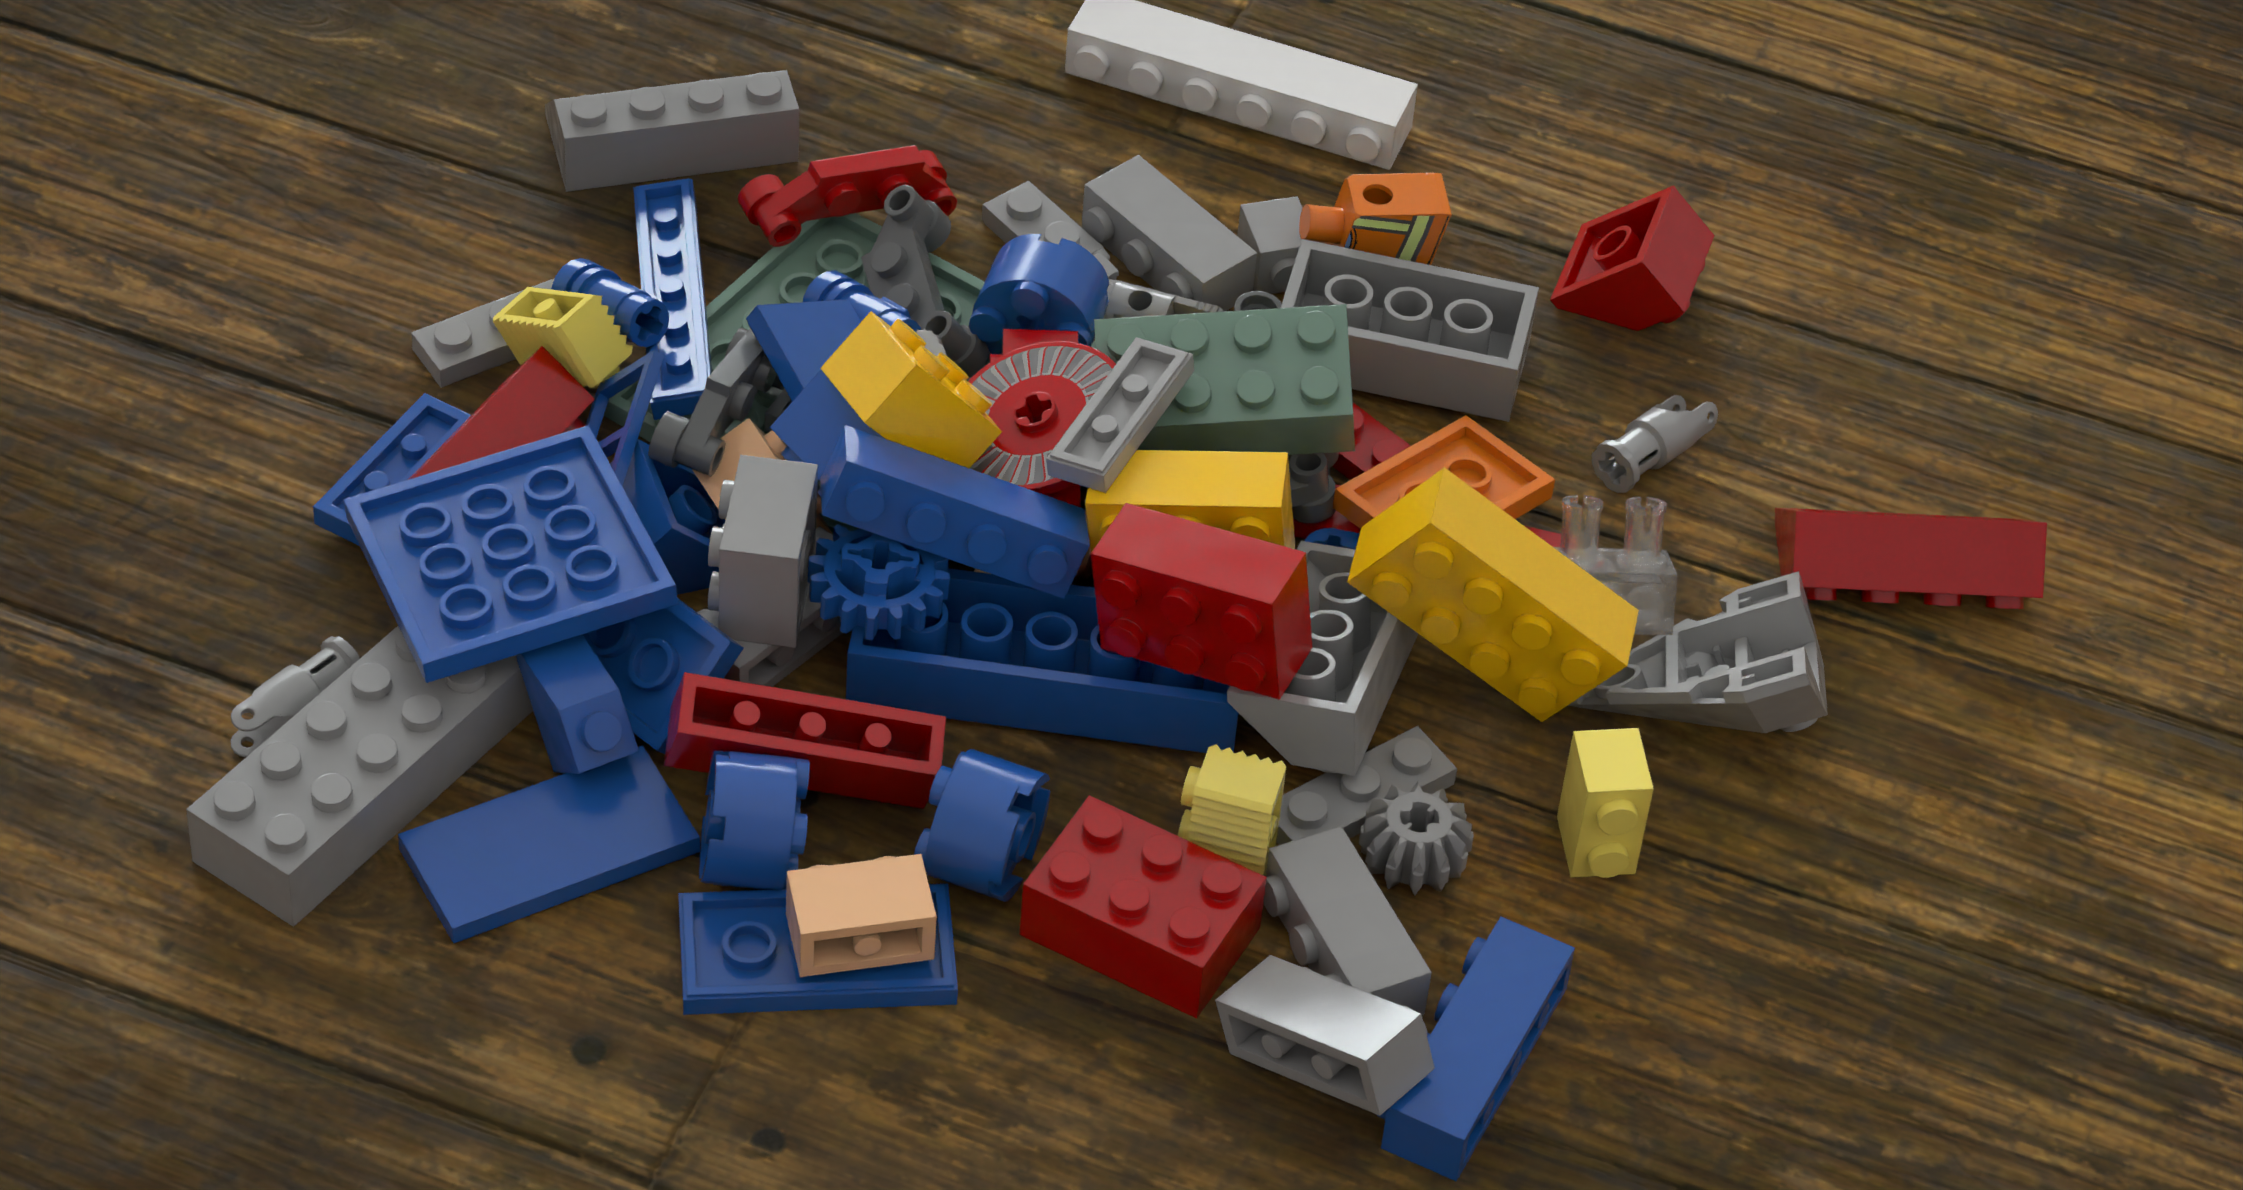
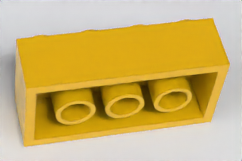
[1347,467,1639,722]

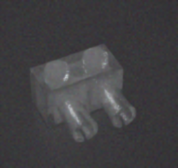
[1554,495,1678,635]

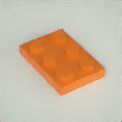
[1333,415,1555,529]

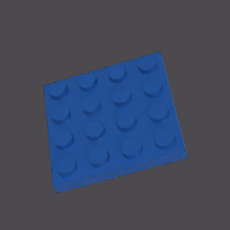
[343,425,678,683]

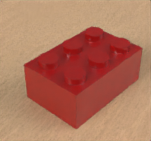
[1091,503,1313,700]
[1019,795,1267,1019]

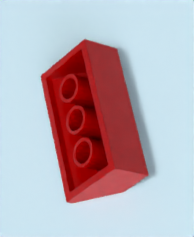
[1774,507,2047,609]

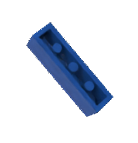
[820,425,1090,599]
[1377,916,1575,1181]

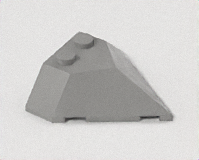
[1568,571,1828,733]

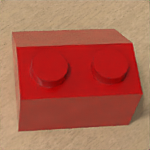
[1550,185,1715,331]

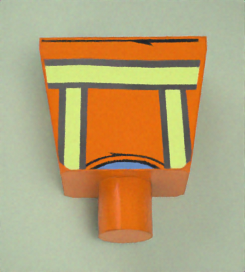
[1299,173,1452,265]

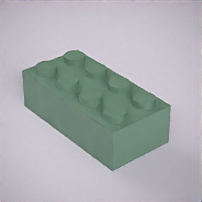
[1094,304,1355,455]

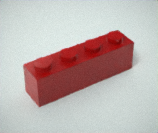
[408,346,595,480]
[664,672,946,809]

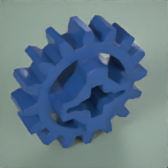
[807,524,950,640]

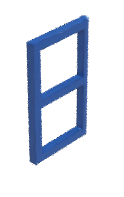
[585,350,665,487]

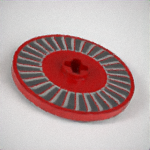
[968,341,1116,495]

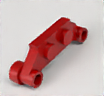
[738,145,957,247]

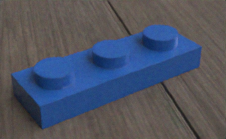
[313,393,471,546]

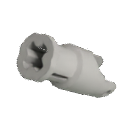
[1591,395,1718,493]
[231,636,360,757]

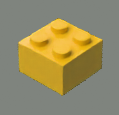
[821,311,1002,468]

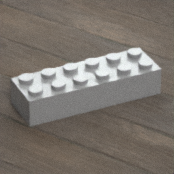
[186,626,533,927]

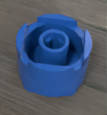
[969,234,1109,354]
[914,749,1050,902]
[699,751,810,890]

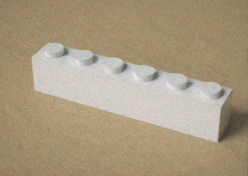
[1065,0,1418,170]

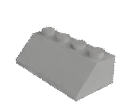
[545,70,799,192]
[1227,541,1418,776]

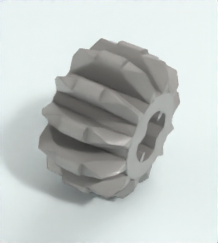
[1359,781,1473,896]

